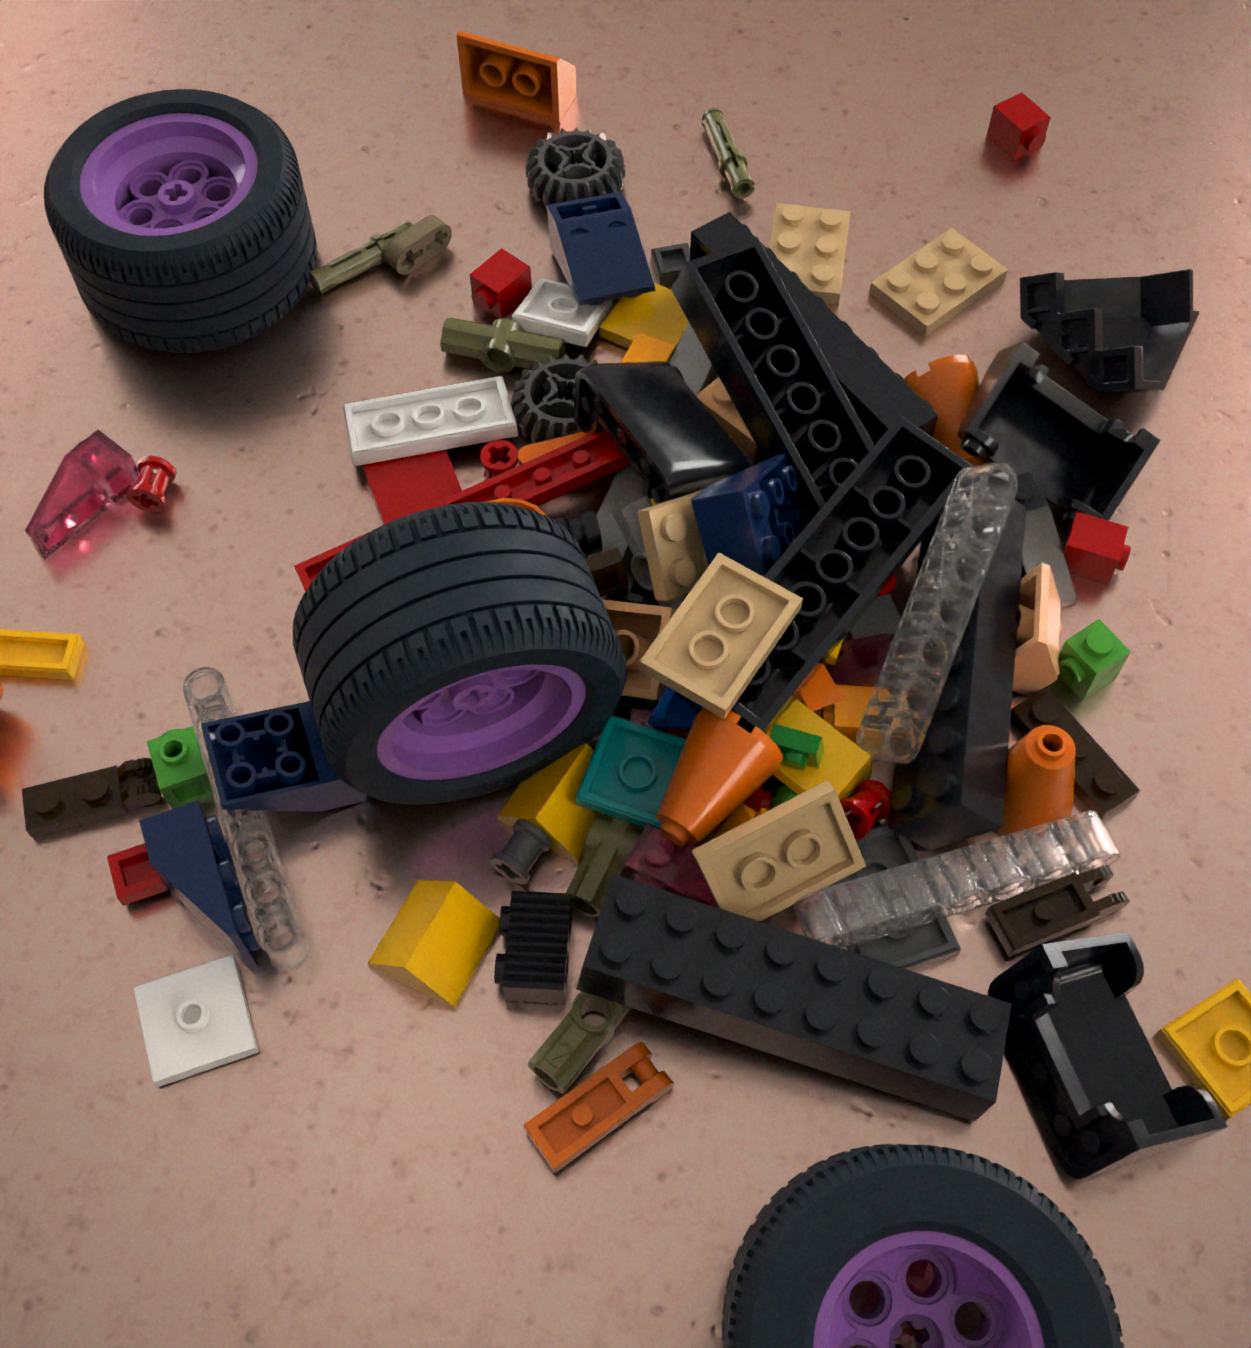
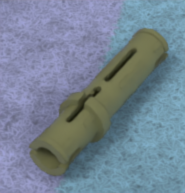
[701,108,755,199]
[310,221,413,295]

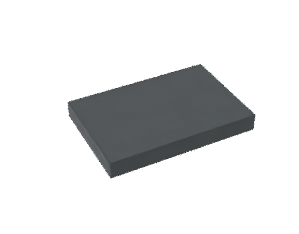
[828,824,961,971]

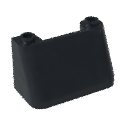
[957,342,1161,525]
[573,361,754,504]
[988,932,1228,1179]

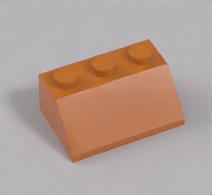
[456,30,577,123]

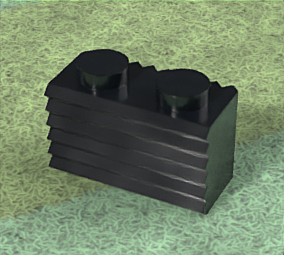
[494,891,573,1004]

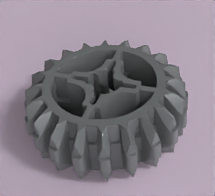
[525,127,626,210]
[510,353,598,443]

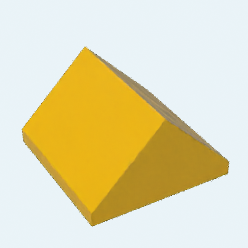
[766,699,873,800]
[498,743,604,865]
[367,880,500,1009]

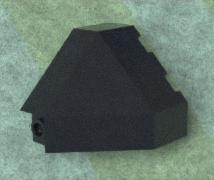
[1020,269,1200,393]

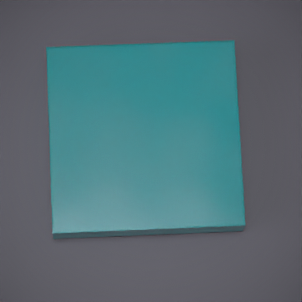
[575,715,686,833]

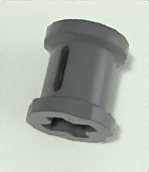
[490,820,552,884]

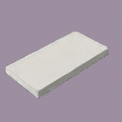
[342,376,518,467]

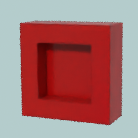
[107,843,168,906]

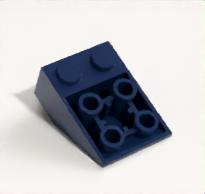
[547,192,655,306]
[691,453,808,577]
[201,701,367,812]
[139,800,261,971]

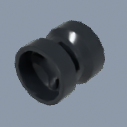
[552,509,603,555]

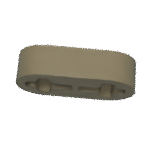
[384,215,452,275]

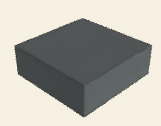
[651,243,690,286]

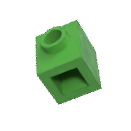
[1058,619,1131,701]
[146,726,218,809]

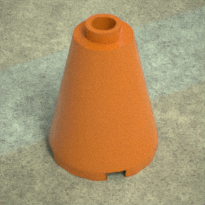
[904,355,989,477]
[656,707,783,847]
[998,725,1076,842]

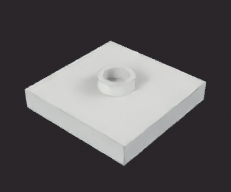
[512,278,613,347]
[133,954,259,1087]

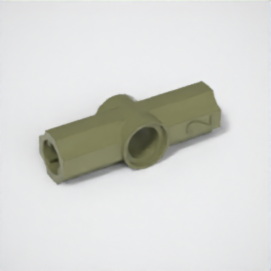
[440,318,566,373]
[566,814,645,918]
[528,991,632,1094]

